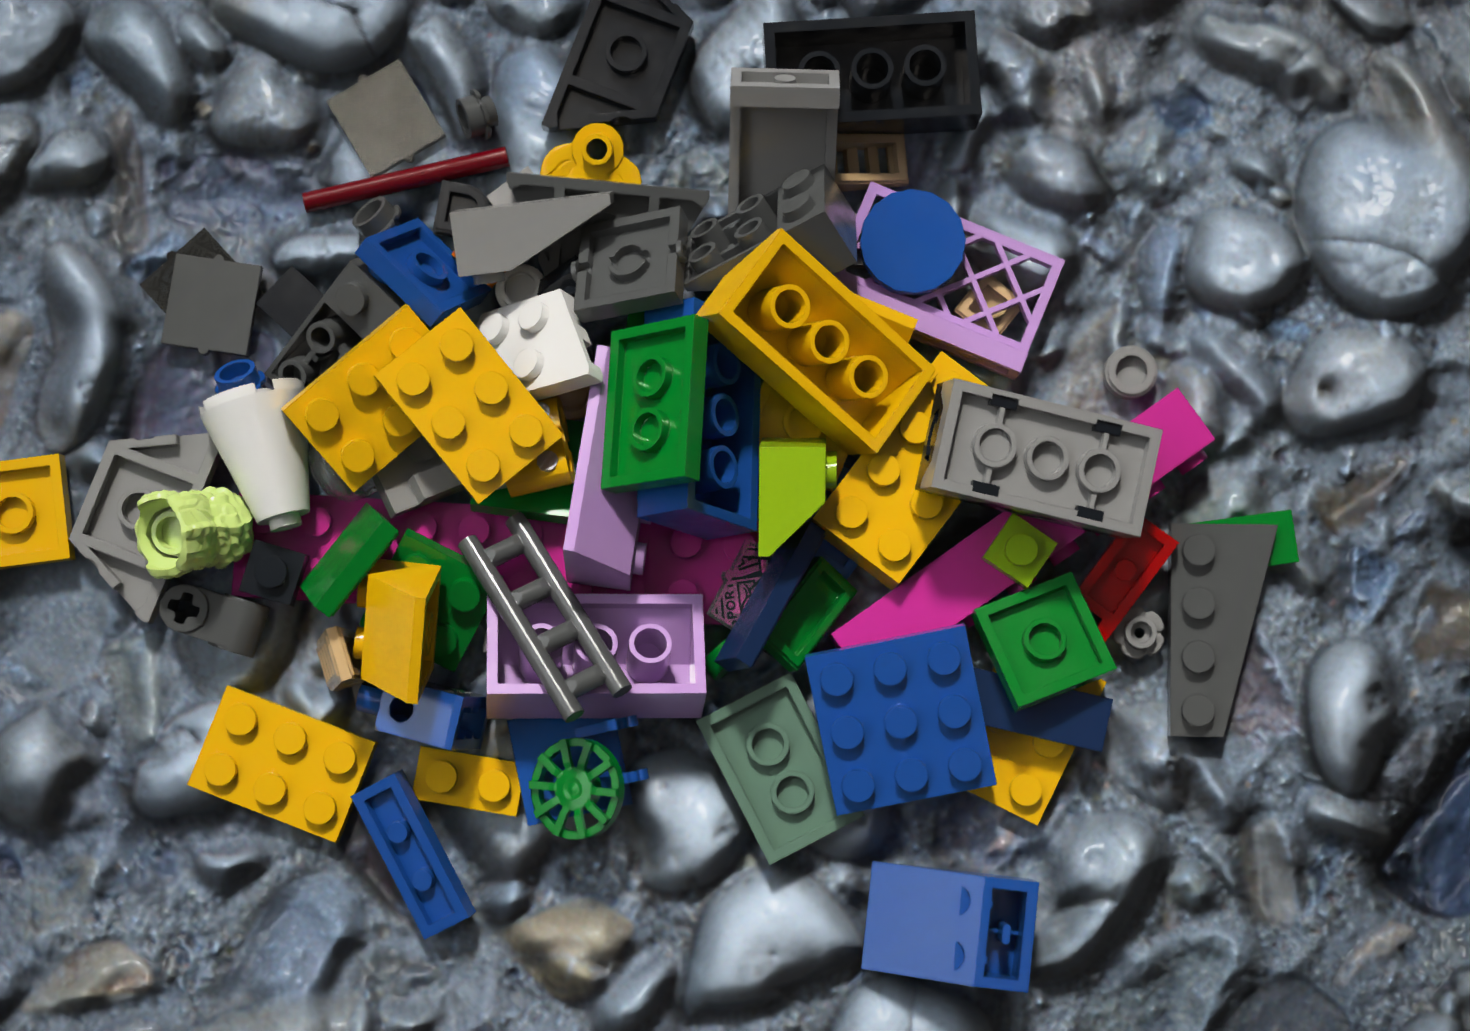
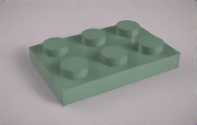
[696,672,865,865]

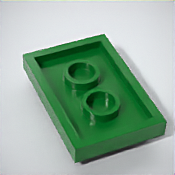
[601,314,709,494]

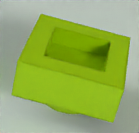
[981,513,1058,589]

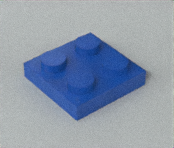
[355,218,492,327]

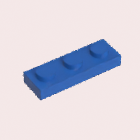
[351,769,476,940]

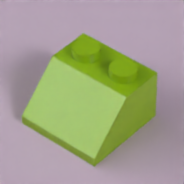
[758,438,837,557]

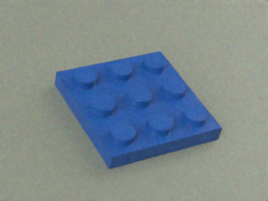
[805,623,997,816]

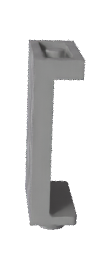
[728,67,840,214]

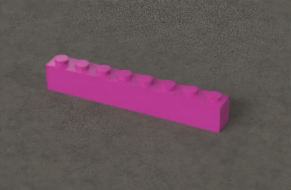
[829,387,1215,648]

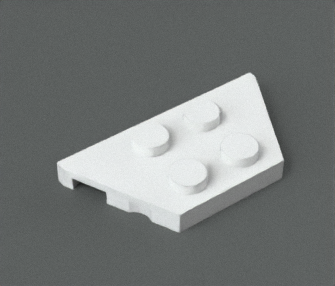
[476,289,603,401]

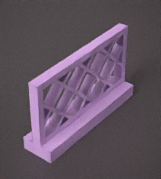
[834,181,1065,381]

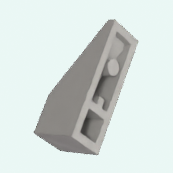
[449,191,615,285]

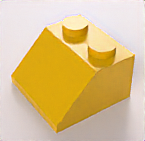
[353,559,442,704]

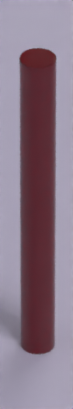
[302,146,510,213]

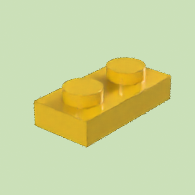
[413,746,522,817]

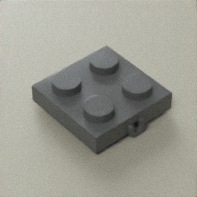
[571,206,688,323]

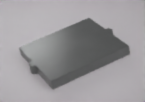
[161,253,263,357]

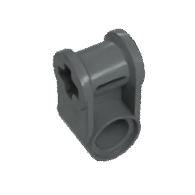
[159,584,271,658]

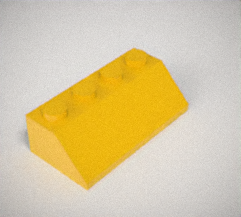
[696,228,936,455]

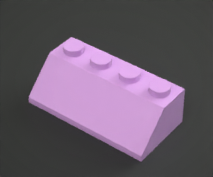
[563,345,651,591]
[486,594,707,719]

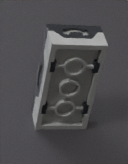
[915,378,1163,539]

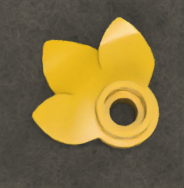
[540,123,642,184]

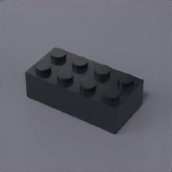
[762,10,982,134]

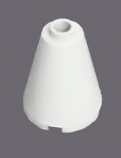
[198,378,310,532]

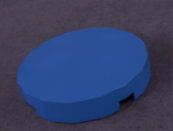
[859,189,966,295]

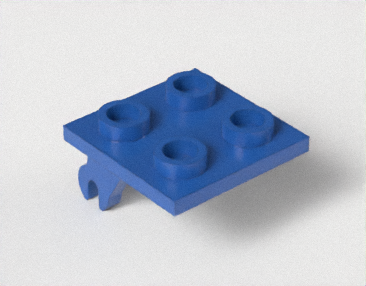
[507,715,650,826]

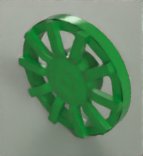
[529,738,625,840]

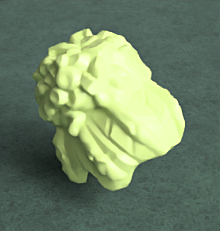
[134,486,254,579]

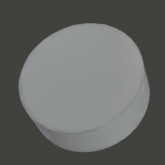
[1102,346,1158,400]

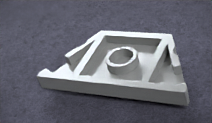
[69,433,221,624]

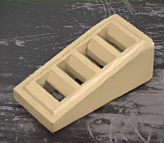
[835,134,909,192]
[316,626,365,691]

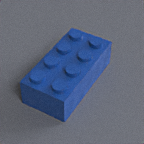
[637,297,761,540]

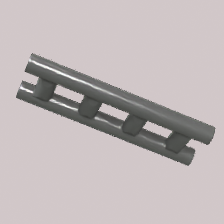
[458,512,632,723]

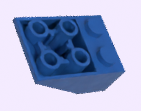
[861,861,1039,993]

